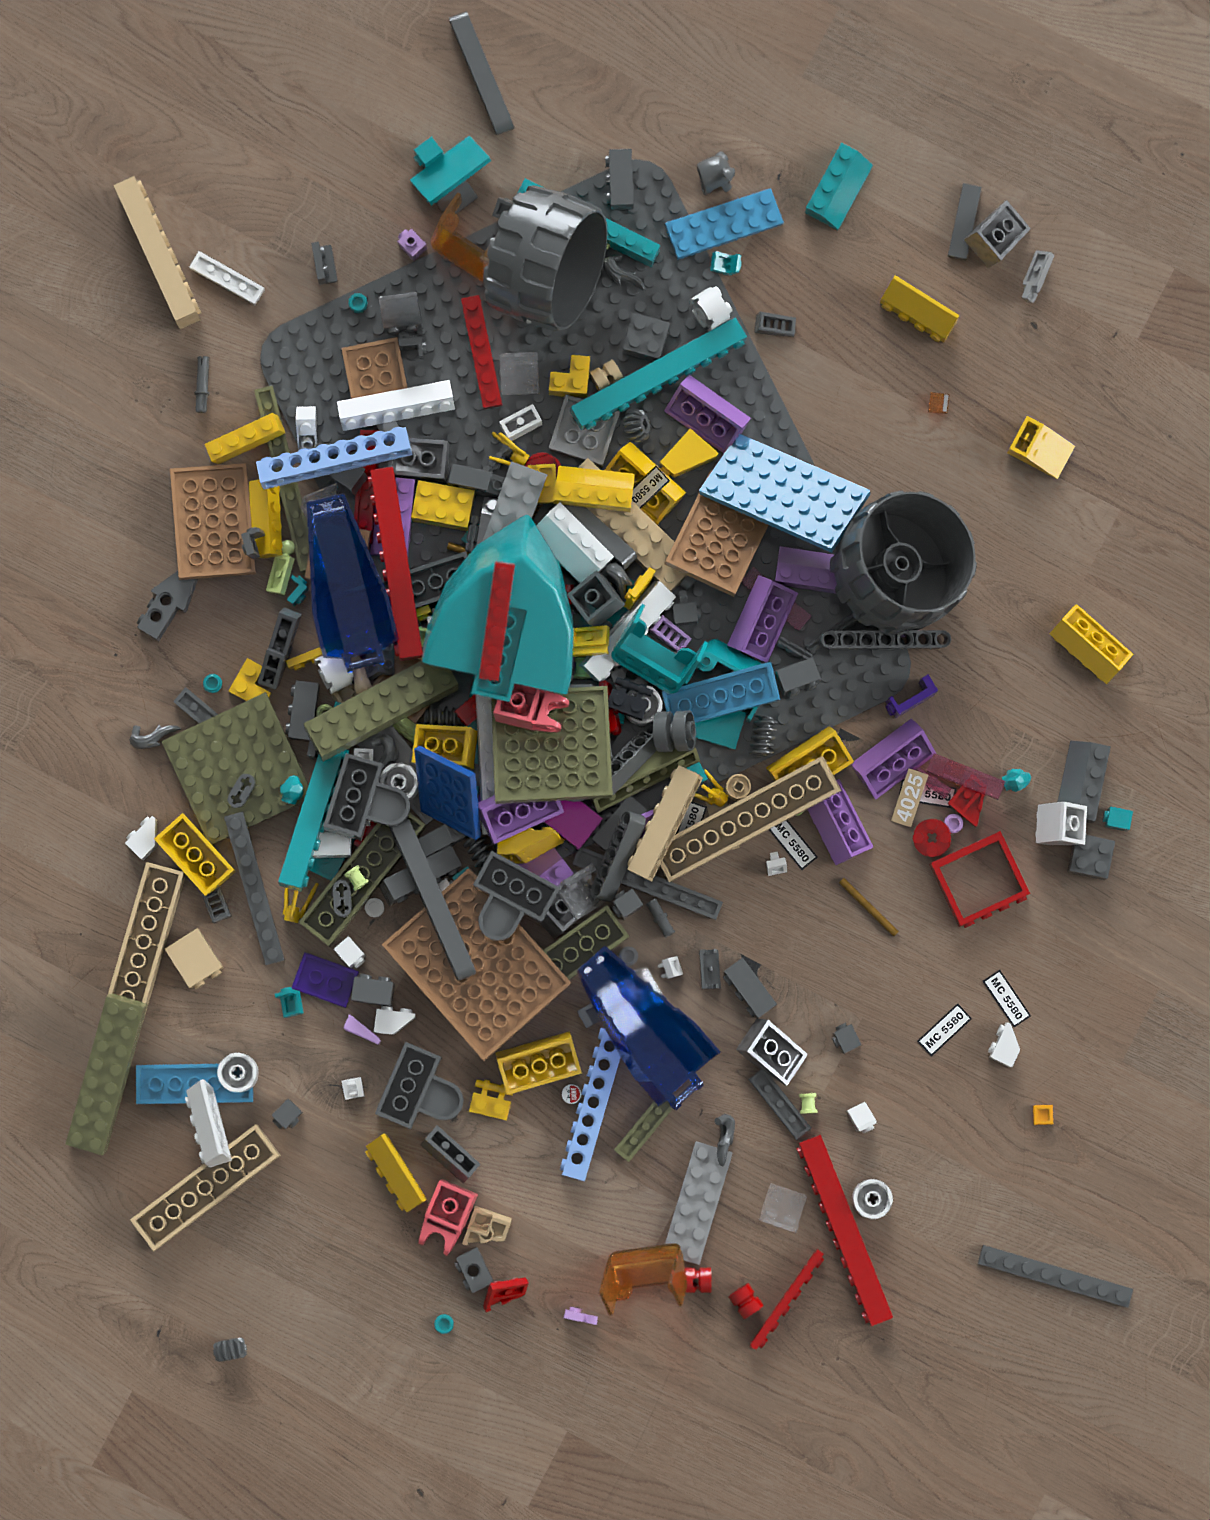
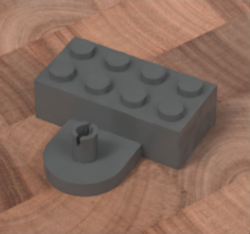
[323,753,410,841]
[473,851,560,941]
[375,1042,464,1129]

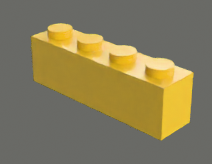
[205,413,286,464]
[249,479,283,559]

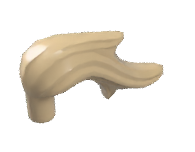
[351,651,372,695]

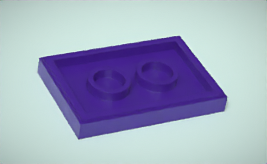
[292,952,359,1008]

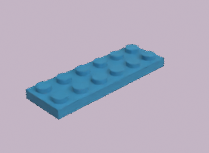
[665,188,784,260]
[662,662,780,723]
[136,1064,253,1104]

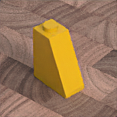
[659,428,719,478]

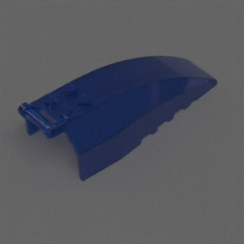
[306,493,399,673]
[576,946,721,1110]

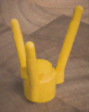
[489,432,530,466]
[694,769,728,807]
[282,883,319,923]

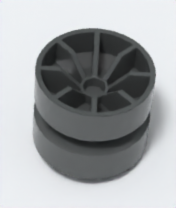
[653,710,696,752]

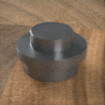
[619,946,638,966]

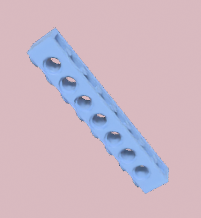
[256,427,413,490]
[560,1025,628,1181]

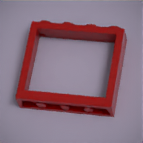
[929,831,1030,928]

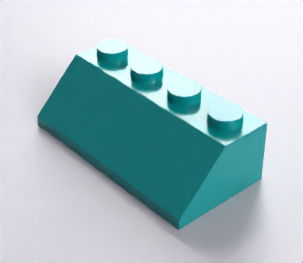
[805,142,873,230]

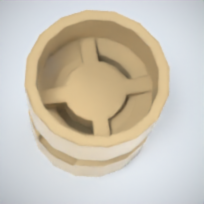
[589,360,623,391]
[725,774,751,801]

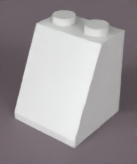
[1035,802,1087,845]

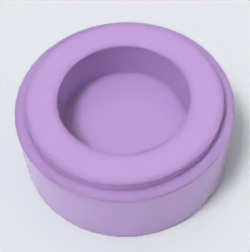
[944,814,963,834]

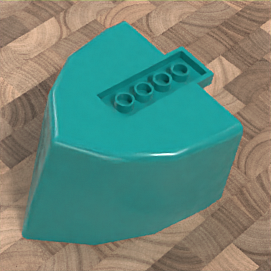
[422,515,574,702]

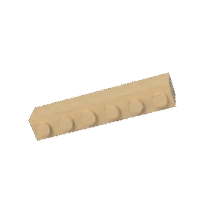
[627,765,703,882]

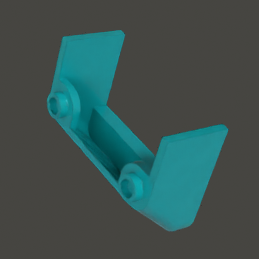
[611,603,708,694]
[683,639,761,723]

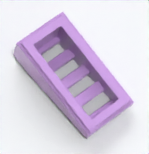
[648,615,692,652]
[343,1015,381,1045]

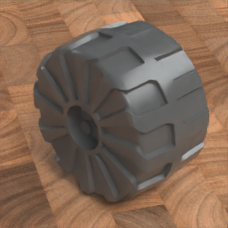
[483,186,607,331]
[830,491,977,634]

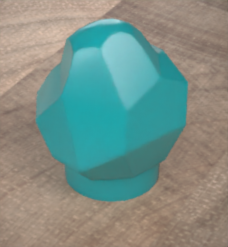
[1002,769,1031,792]
[280,775,303,805]

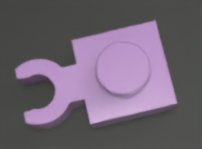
[564,1307,598,1325]

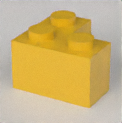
[549,355,590,398]

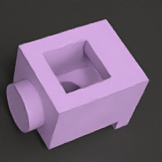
[398,229,427,261]

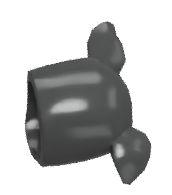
[697,151,735,195]

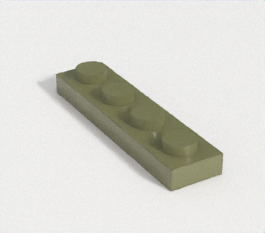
[614,1090,678,1162]

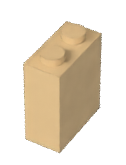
[165,928,224,989]

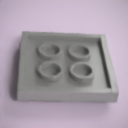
[549,395,620,466]

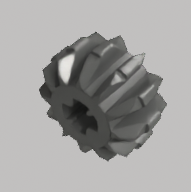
[623,410,651,442]
[213,1338,247,1362]

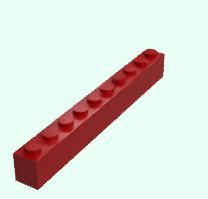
[367,467,423,661]
[796,1135,893,1326]

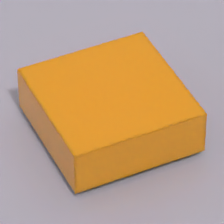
[1032,1105,1053,1125]

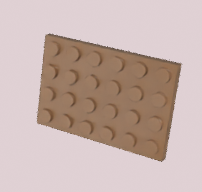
[170,463,256,580]
[664,470,769,597]

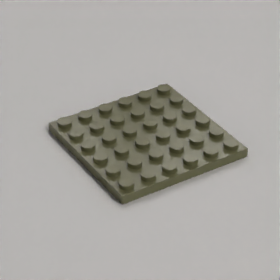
[491,686,613,804]
[161,692,309,845]

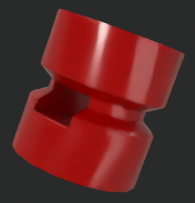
[684,1268,712,1293]
[728,1283,764,1320]

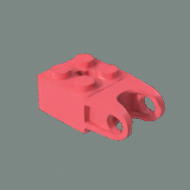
[493,683,569,733]
[419,1179,478,1256]

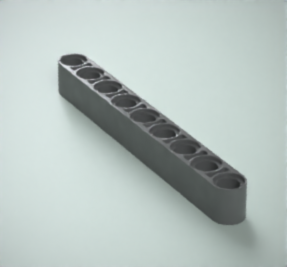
[389,817,476,981]

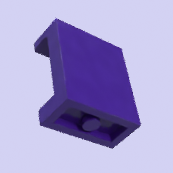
[885,674,938,719]

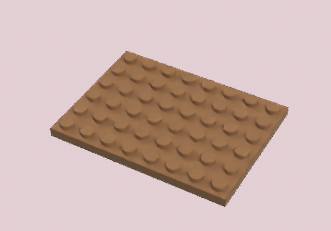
[382,868,572,1061]

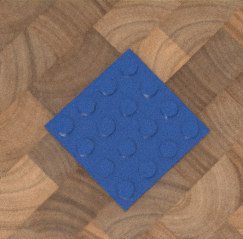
[414,745,481,840]

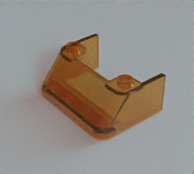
[430,192,489,282]
[599,1243,687,1316]

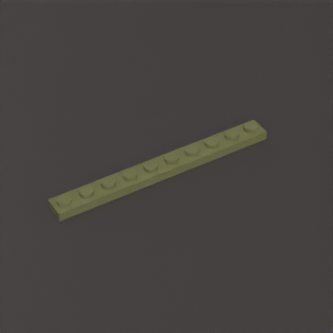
[254,385,311,573]

